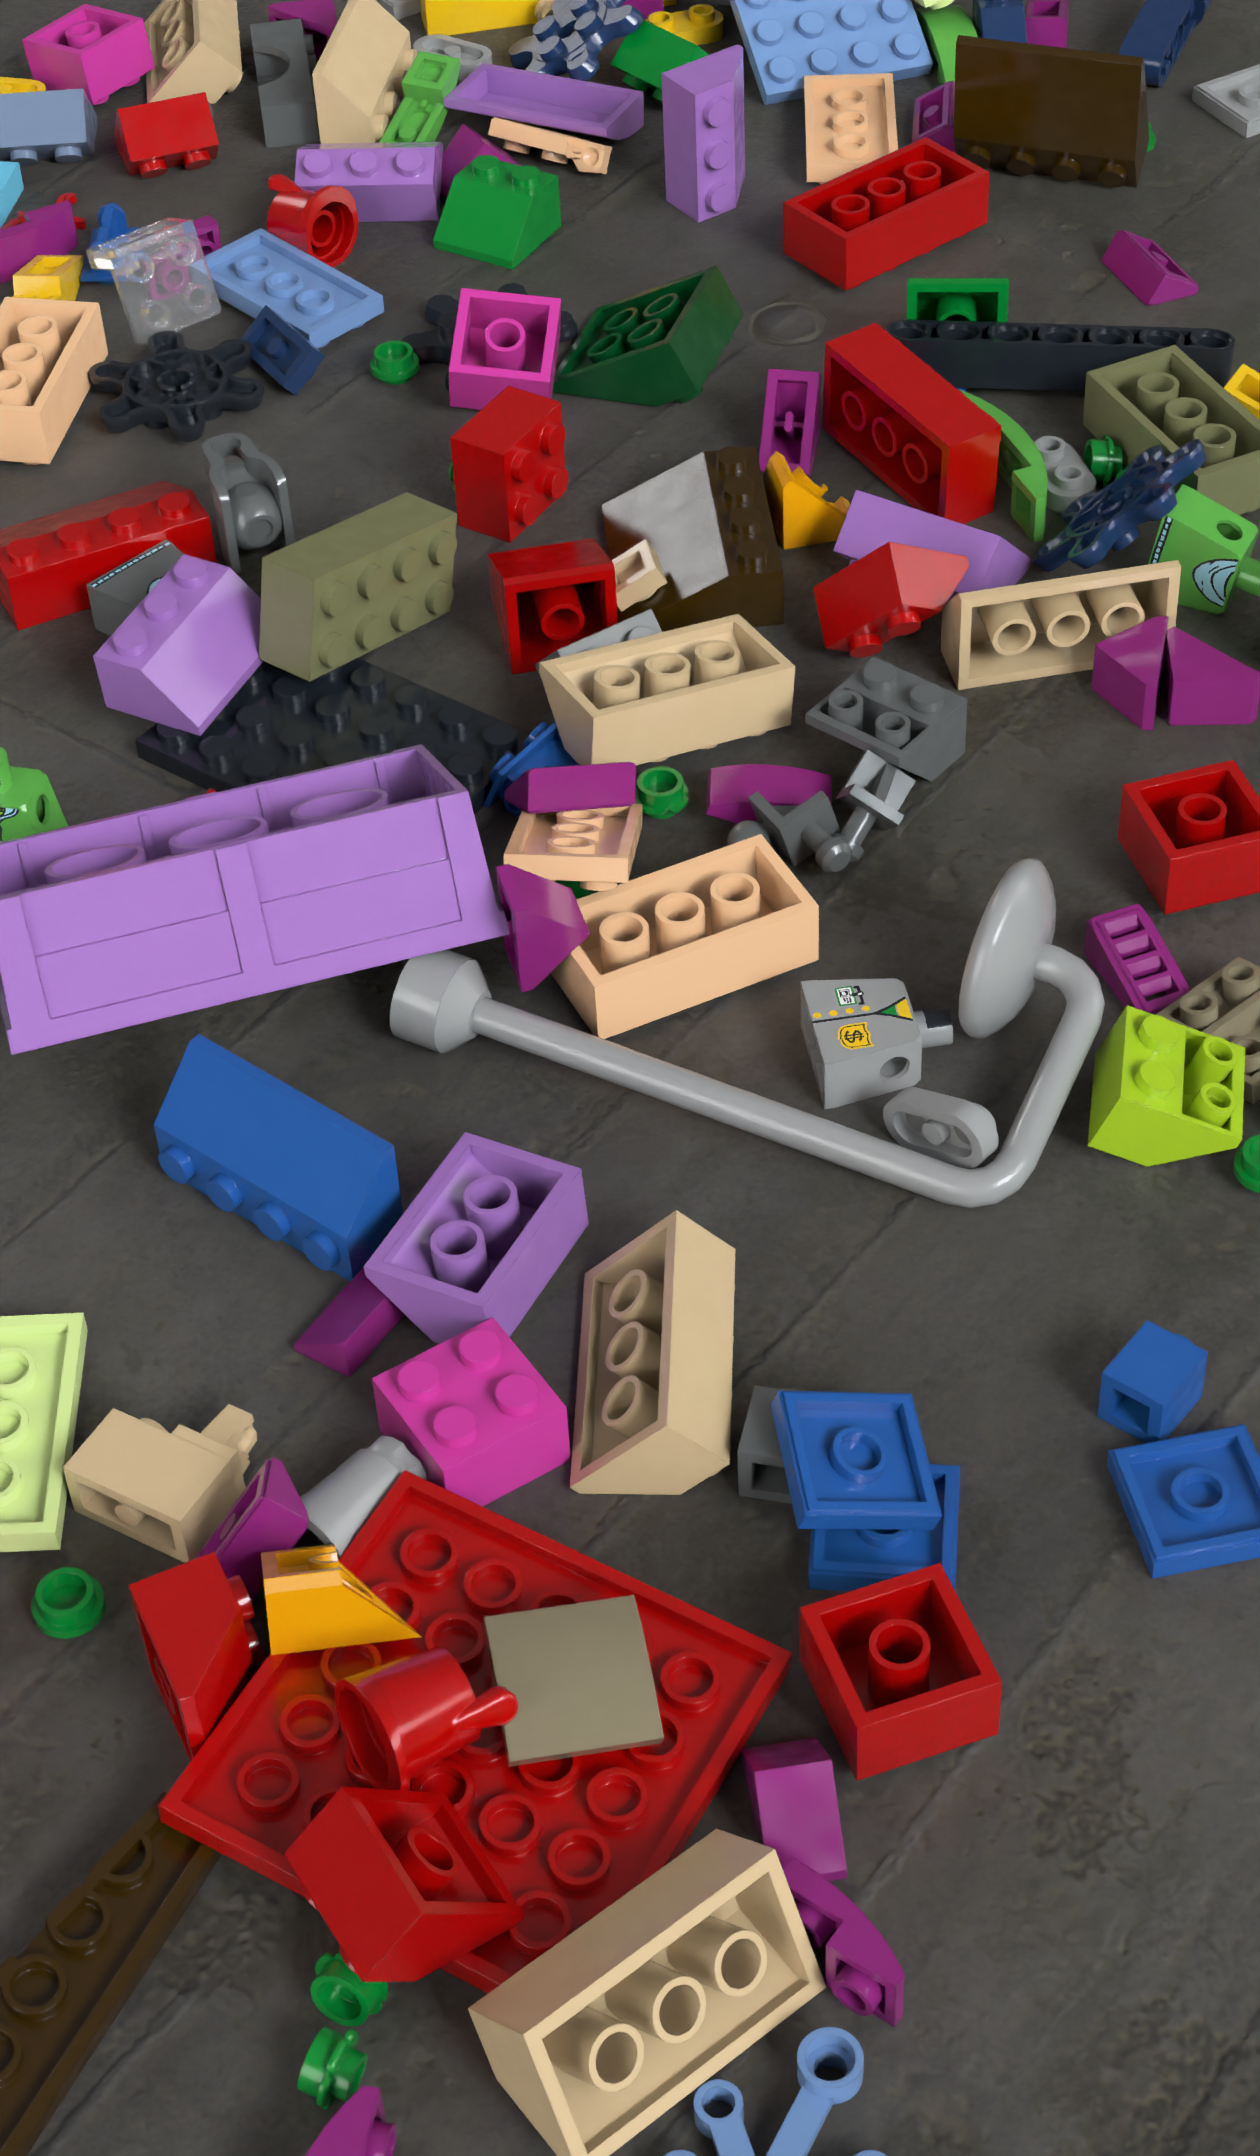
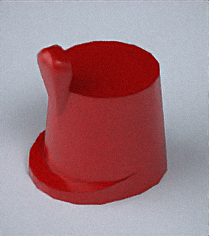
[266,174,358,268]
[334,1646,518,1791]

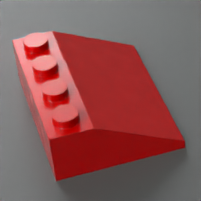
[0,480,217,631]

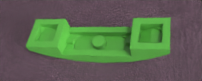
[914,4,978,86]
[379,51,461,143]
[958,389,1048,543]

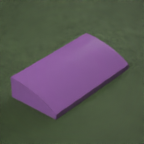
[444,63,644,140]

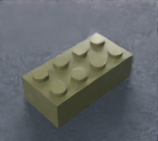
[1083,345,1260,515]
[259,492,457,682]

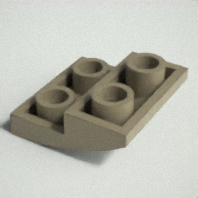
[1156,957,1260,1105]
[483,1595,664,1767]

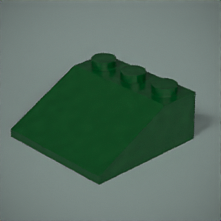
[552,265,744,407]

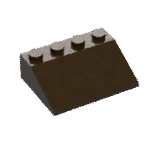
[953,35,1149,188]
[601,446,784,632]

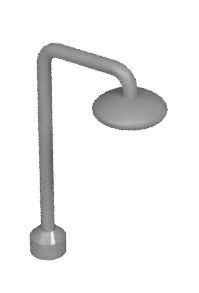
[390,858,1105,1208]

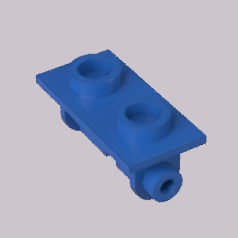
[80,203,140,285]
[484,722,579,817]

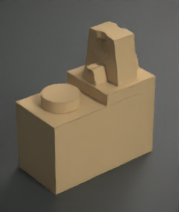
[63,1404,257,1563]

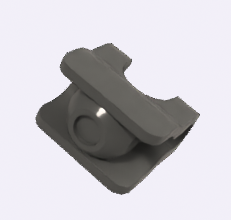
[202,432,295,575]

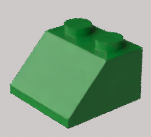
[611,19,709,104]
[433,155,561,270]
[906,278,1009,322]

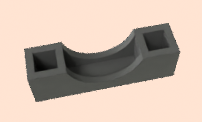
[250,18,319,148]

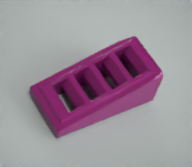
[1025,0,1069,48]
[1084,904,1191,1015]

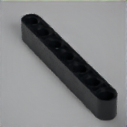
[886,319,1236,392]

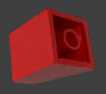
[487,538,618,675]

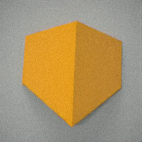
[762,451,850,550]
[261,1544,422,1656]

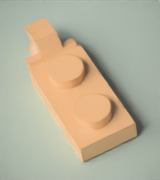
[488,117,612,174]

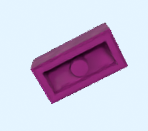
[911,80,956,152]
[1102,230,1199,306]
[505,762,636,814]
[294,1267,405,1378]
[195,1456,309,1602]

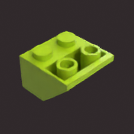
[1088,1005,1245,1167]

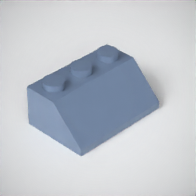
[0,88,97,166]

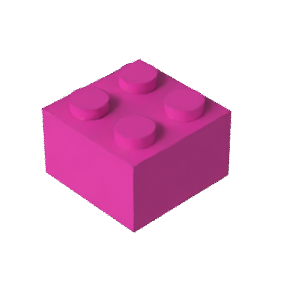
[22,4,155,105]
[449,288,561,410]
[372,1317,571,1507]

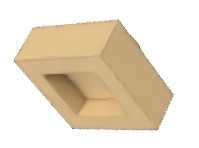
[612,539,667,612]

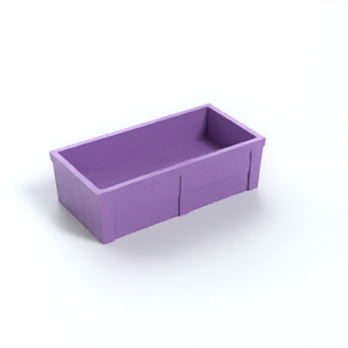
[0,744,510,1055]

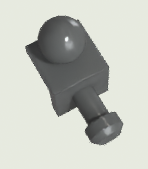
[832,749,916,864]
[727,790,852,873]

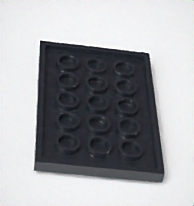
[135,658,531,815]

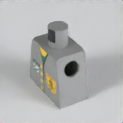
[801,978,953,1109]

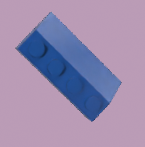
[154,1034,403,1281]

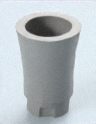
[292,1436,427,1560]

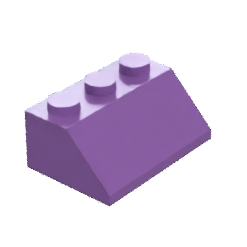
[661,44,745,223]
[294,142,443,222]
[833,490,1032,602]
[93,554,263,736]
[364,1132,589,1344]

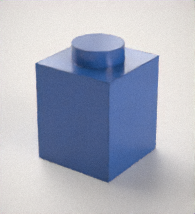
[1098,1320,1208,1443]

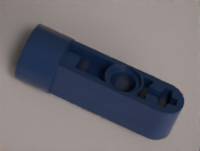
[1119,0,1212,87]

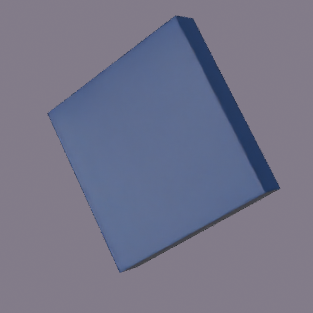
[771,1391,942,1530]
[1107,1424,1260,1579]
[808,1464,960,1592]

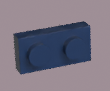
[241,305,325,396]

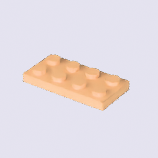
[804,73,898,184]
[504,804,643,891]

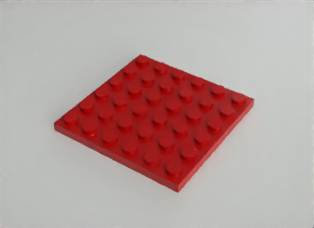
[158,1470,792,1994]

